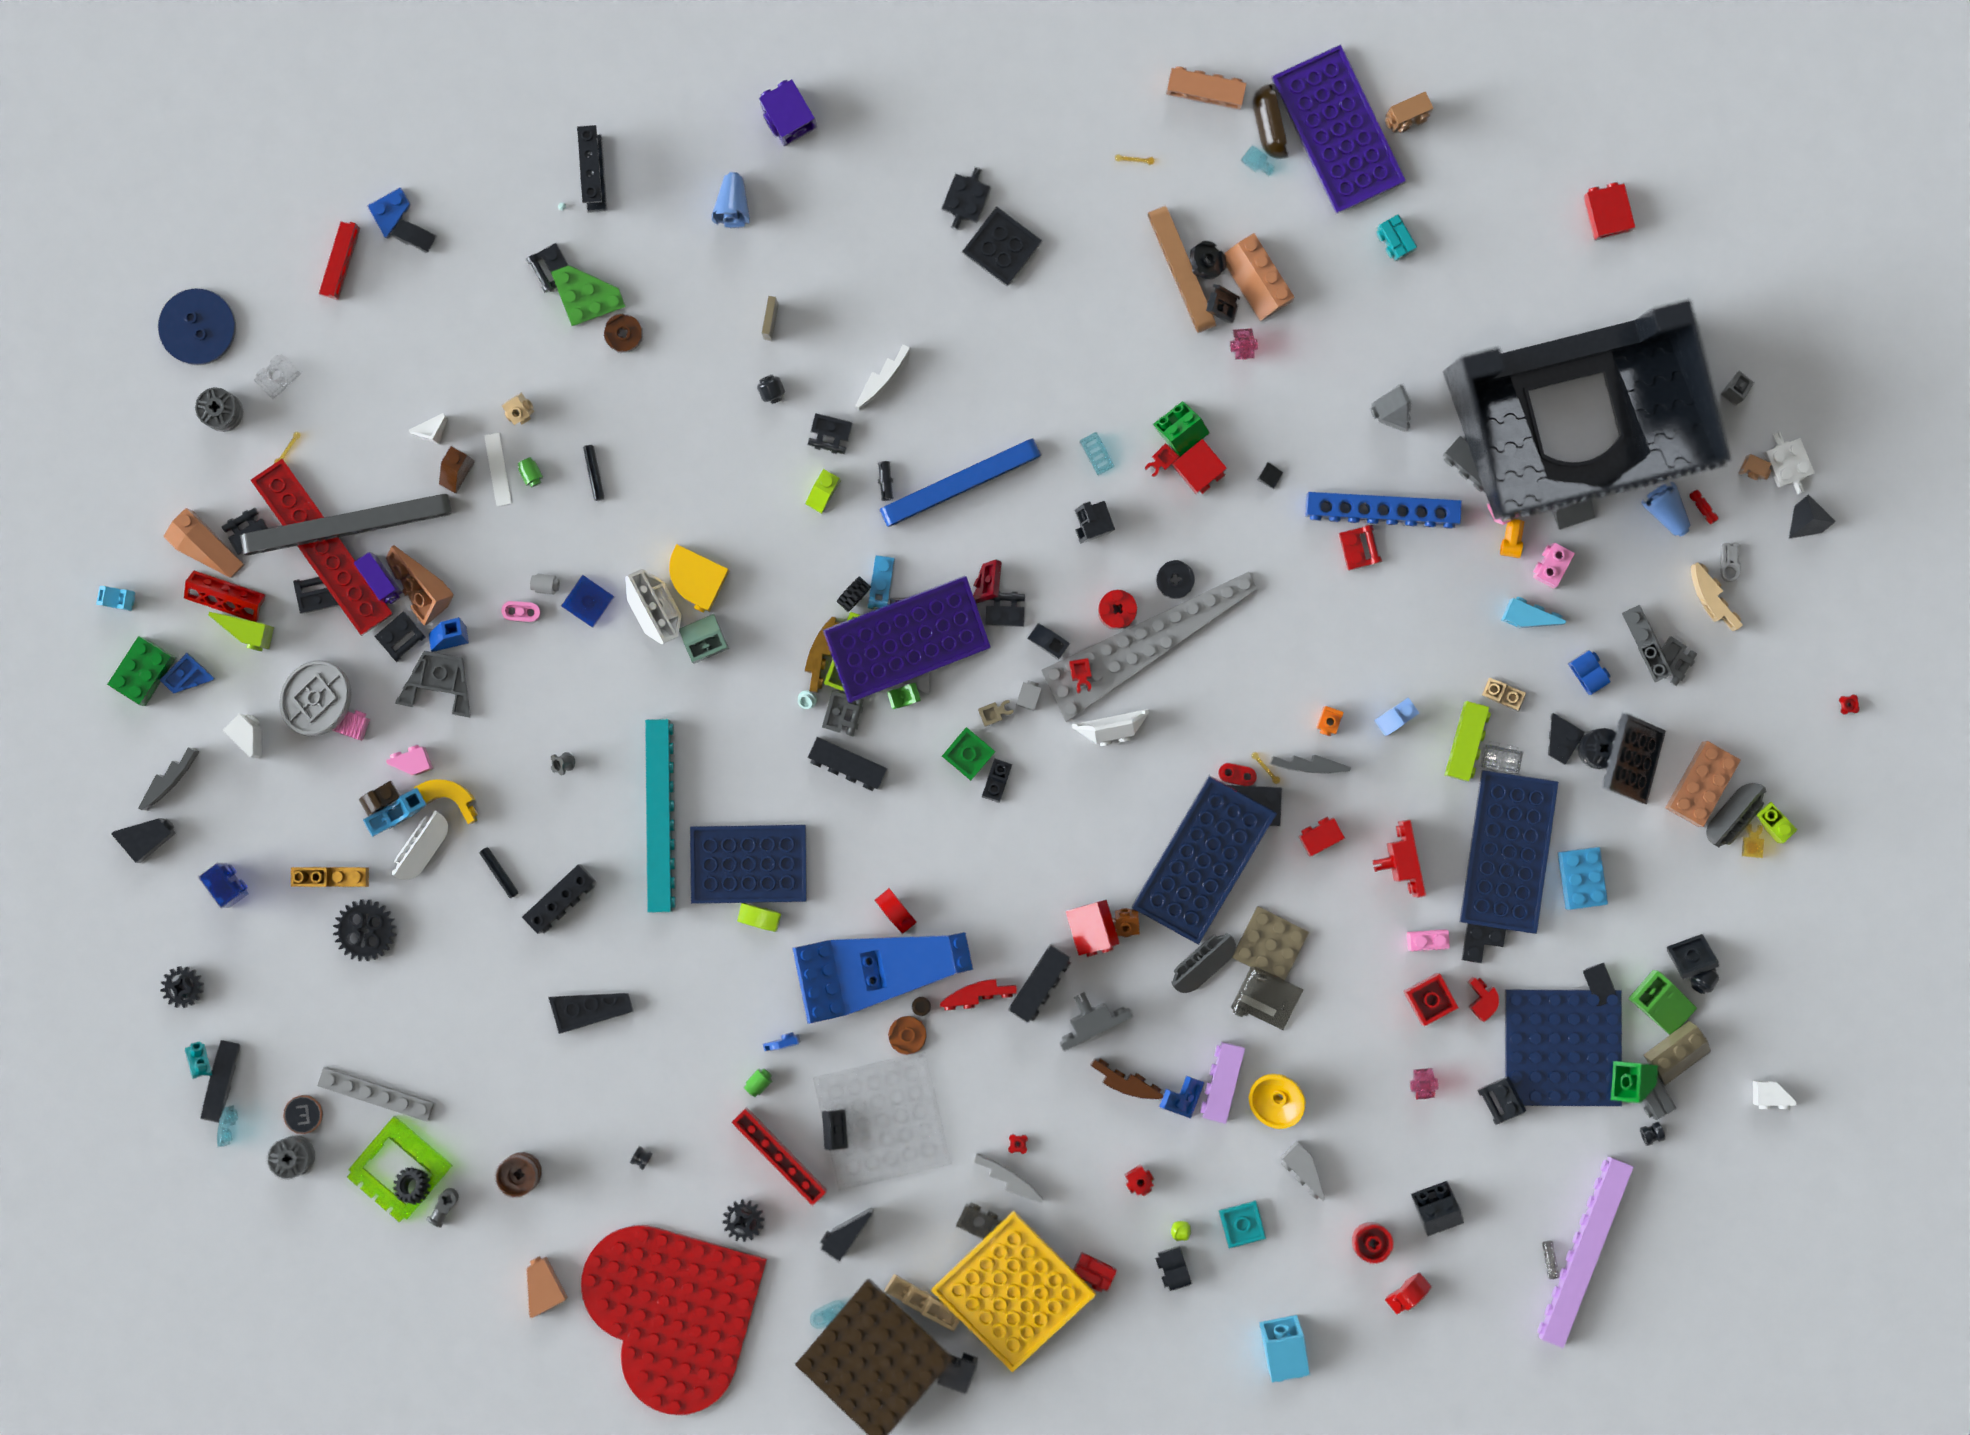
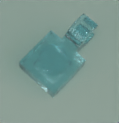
[1241,145,1275,176]

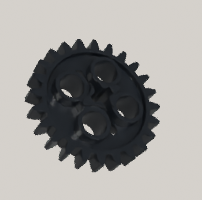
[333,899,397,962]

